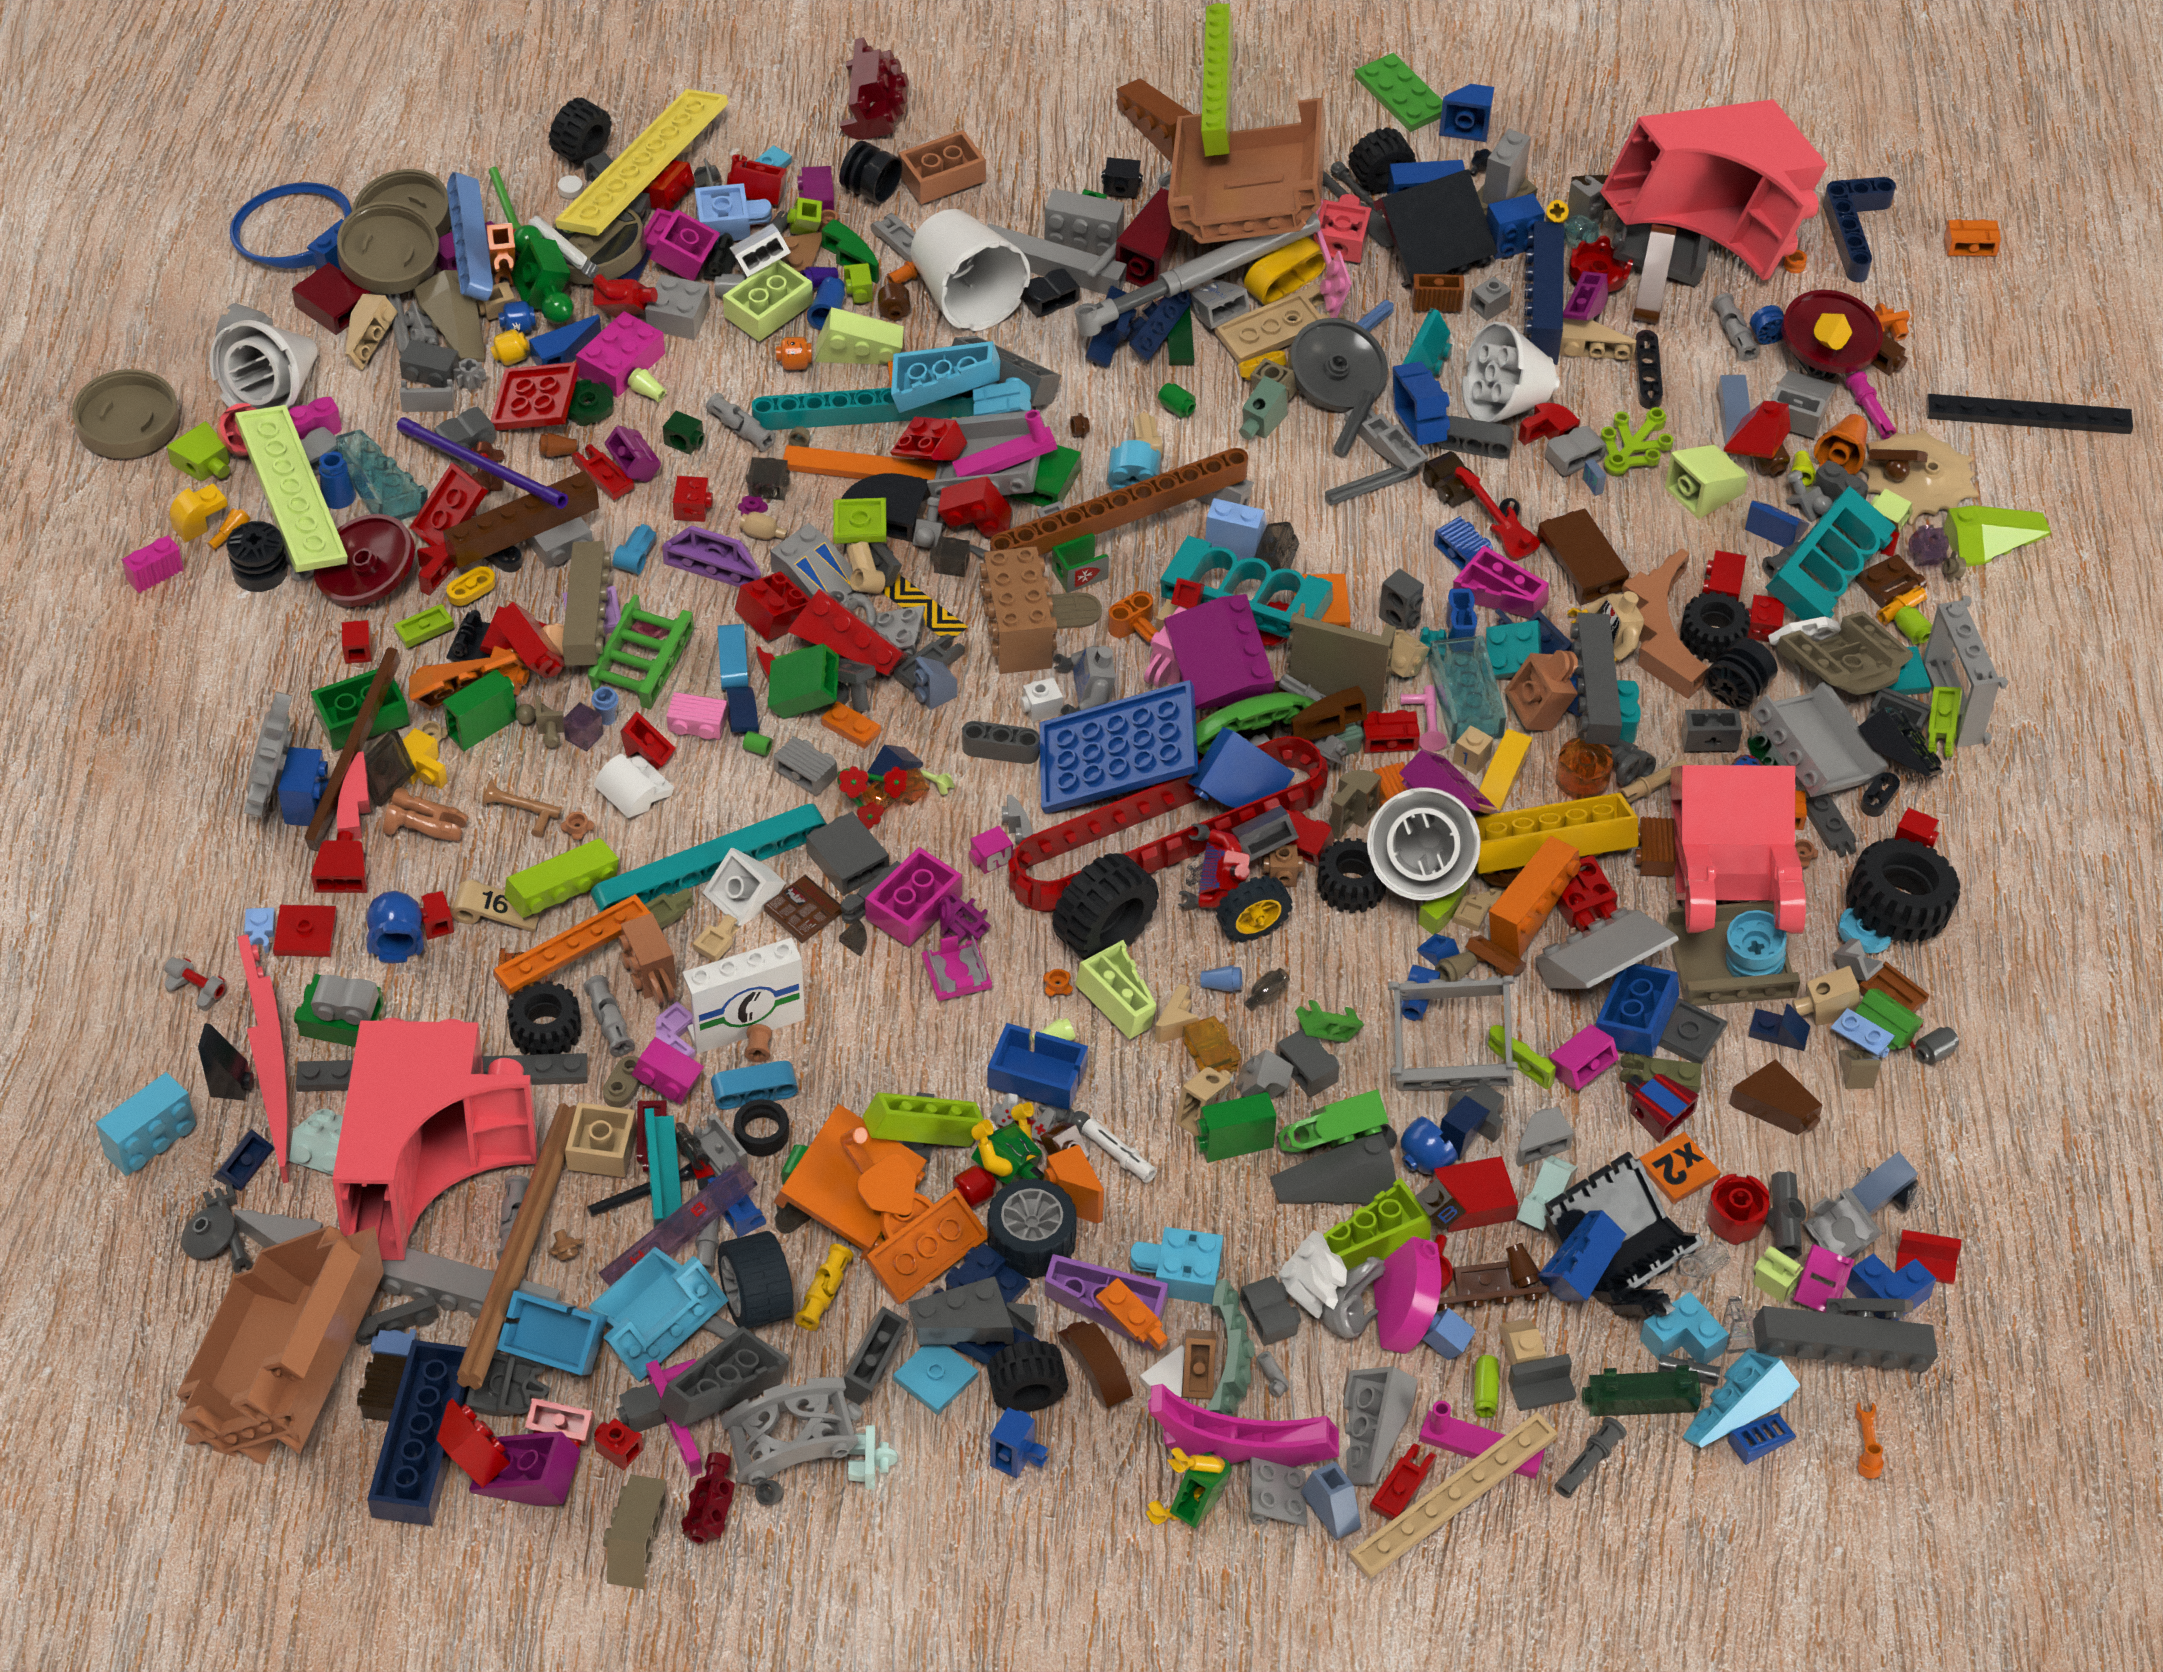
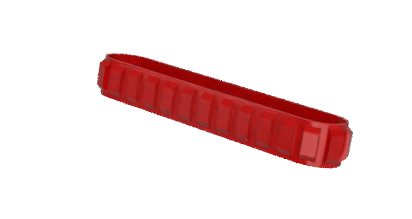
[1008,736,1328,912]

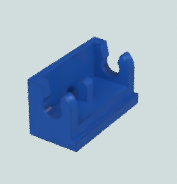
[708,1170,766,1238]

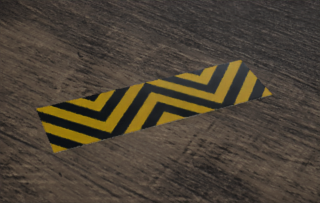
[882,574,968,639]

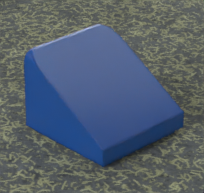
[1417,934,1460,967]

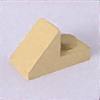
[1155,983,1199,1043]

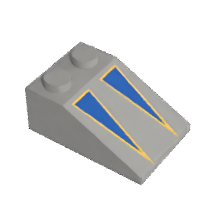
[770,523,856,599]

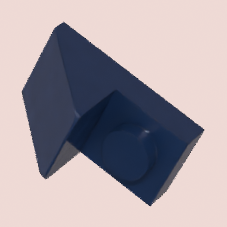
[1748,1004,1810,1051]

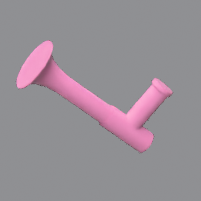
[1400,685,1447,751]

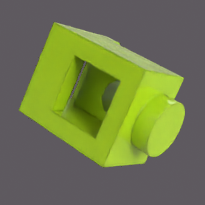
[844,263,873,304]

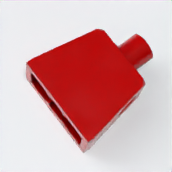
[311,831,368,893]

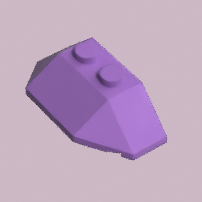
[662,525,761,588]

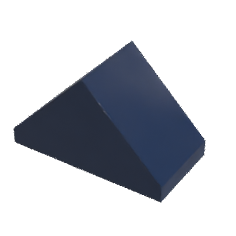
[867,744,923,795]
[1440,1095,1490,1160]

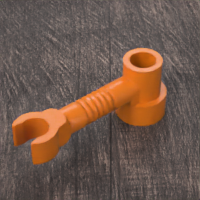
[1855,1402,1884,1479]

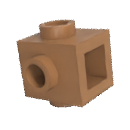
[1263,844,1303,887]

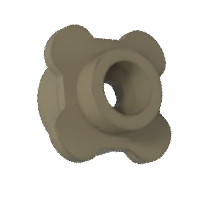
[1943,551,1966,582]

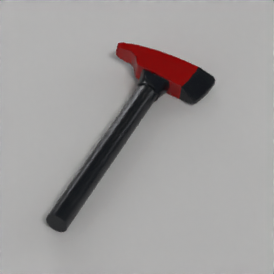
[587,1145,716,1217]

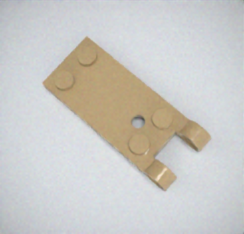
[1215,284,1346,364]

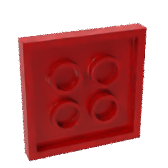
[490,362,579,430]

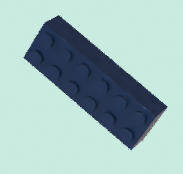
[1523,221,1564,365]
[367,1340,468,1526]

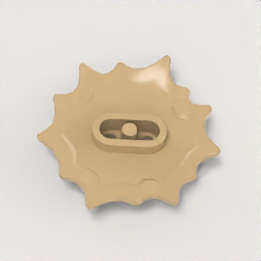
[1860,429,1978,525]

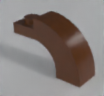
[1057,1320,1134,1408]

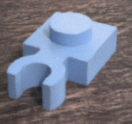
[244,908,275,953]

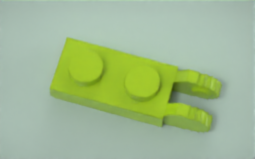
[1928,687,1962,757]
[1488,1024,1556,1089]

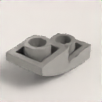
[1002,795,1033,844]

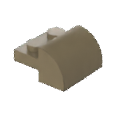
[1329,770,1382,840]

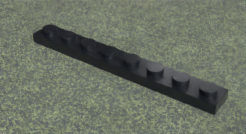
[1926,393,2133,434]

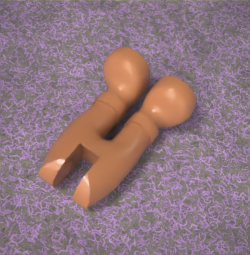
[383,788,469,841]

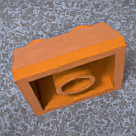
[1044,1144,1104,1224]

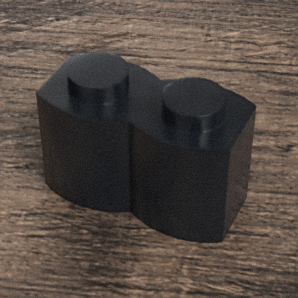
[1021,268,1080,317]

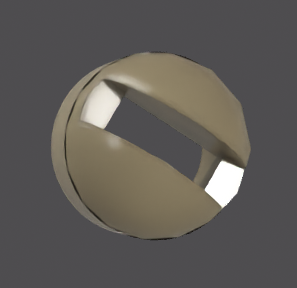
[788,426,810,447]

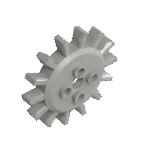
[244,691,293,817]

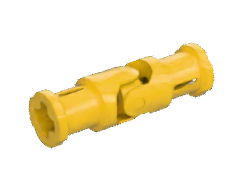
[1546,200,1569,223]
[794,1244,854,1331]

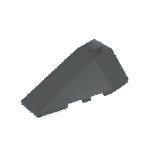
[1270,1133,1396,1206]

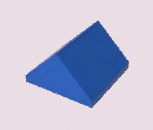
[1745,500,1810,548]

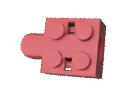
[1313,194,1372,263]

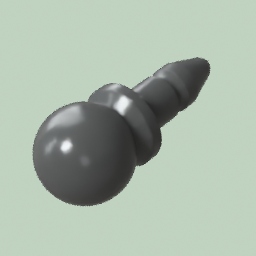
[1038,1105,1090,1134]

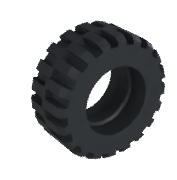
[1846,838,1960,942]
[1052,853,1159,960]

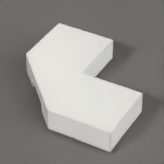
[1768,617,1841,647]

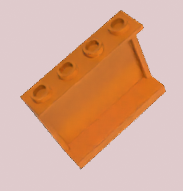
[773,1103,927,1260]

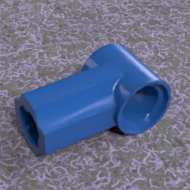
[1402,964,1441,1021]

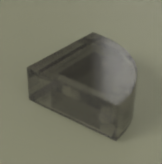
[839,919,867,956]

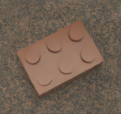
[898,130,986,204]

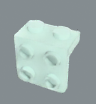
[289,1109,343,1175]

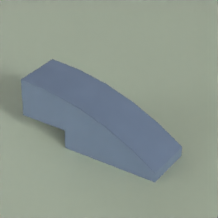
[1718,375,1750,445]
[1851,1151,1918,1216]

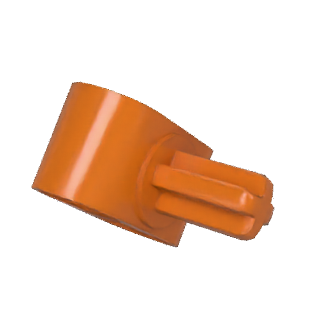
[1108,591,1159,643]

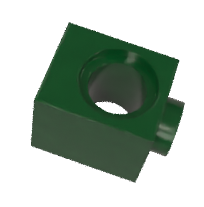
[663,410,705,455]

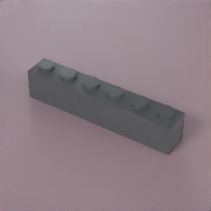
[1570,612,1622,745]
[1753,1306,1938,1372]

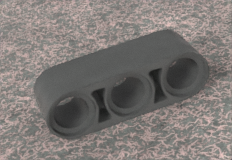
[1437,416,1514,459]
[962,721,1040,764]

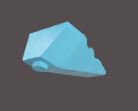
[1683,1348,1800,1448]

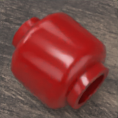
[952,1165,996,1209]

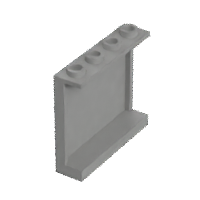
[927,409,1045,498]
[1751,682,1888,797]

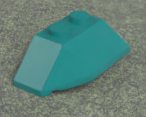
[1402,308,1453,378]

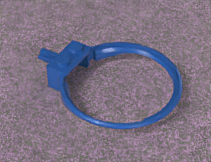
[230,182,352,270]

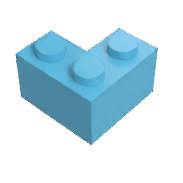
[1640,1292,1729,1364]

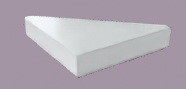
[1139,1345,1185,1397]

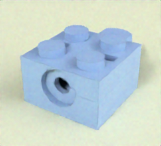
[695,183,772,242]

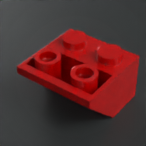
[890,416,968,460]
[734,571,811,641]
[437,1398,510,1488]

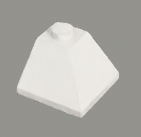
[702,848,786,926]

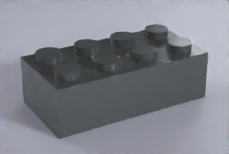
[952,336,1062,407]

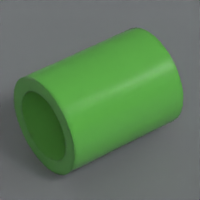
[743,731,773,756]

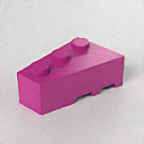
[1453,545,1549,618]

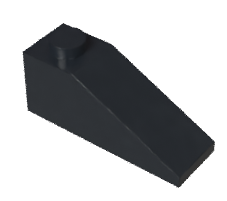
[198,1023,254,1100]

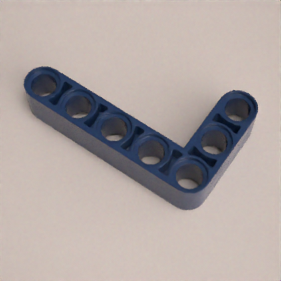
[1823,177,1896,283]

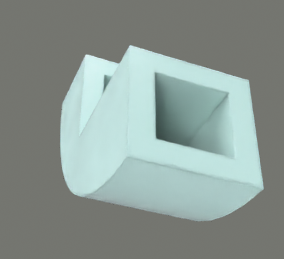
[1516,1155,1578,1231]

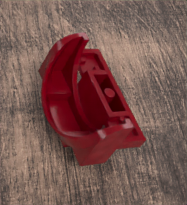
[840,37,909,140]

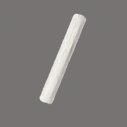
[528,216,587,269]

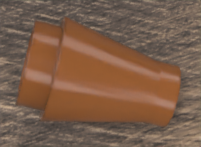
[539,432,577,458]

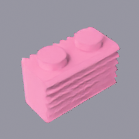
[667,692,728,740]

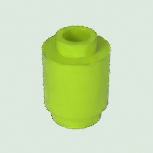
[1894,605,1932,644]

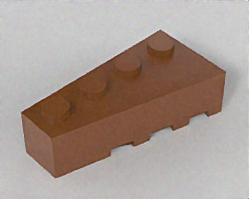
[1116,78,1193,164]

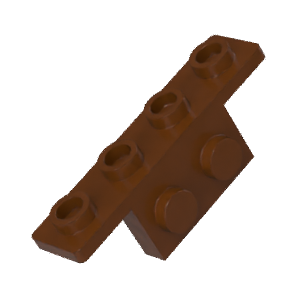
[1437,1261,1550,1312]

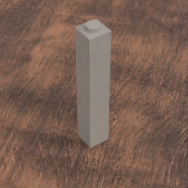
[987,223,1127,295]

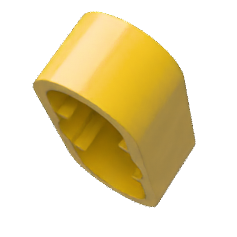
[1244,236,1326,305]

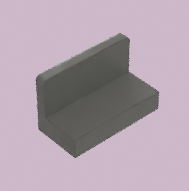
[1508,1353,1576,1411]

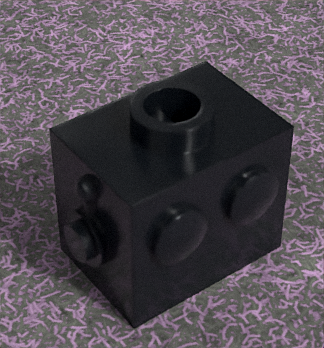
[1101,157,1143,198]

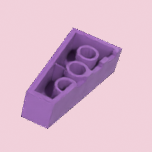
[1044,1254,1168,1351]

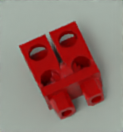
[1556,855,1618,932]

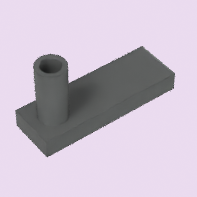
[838,658,876,711]

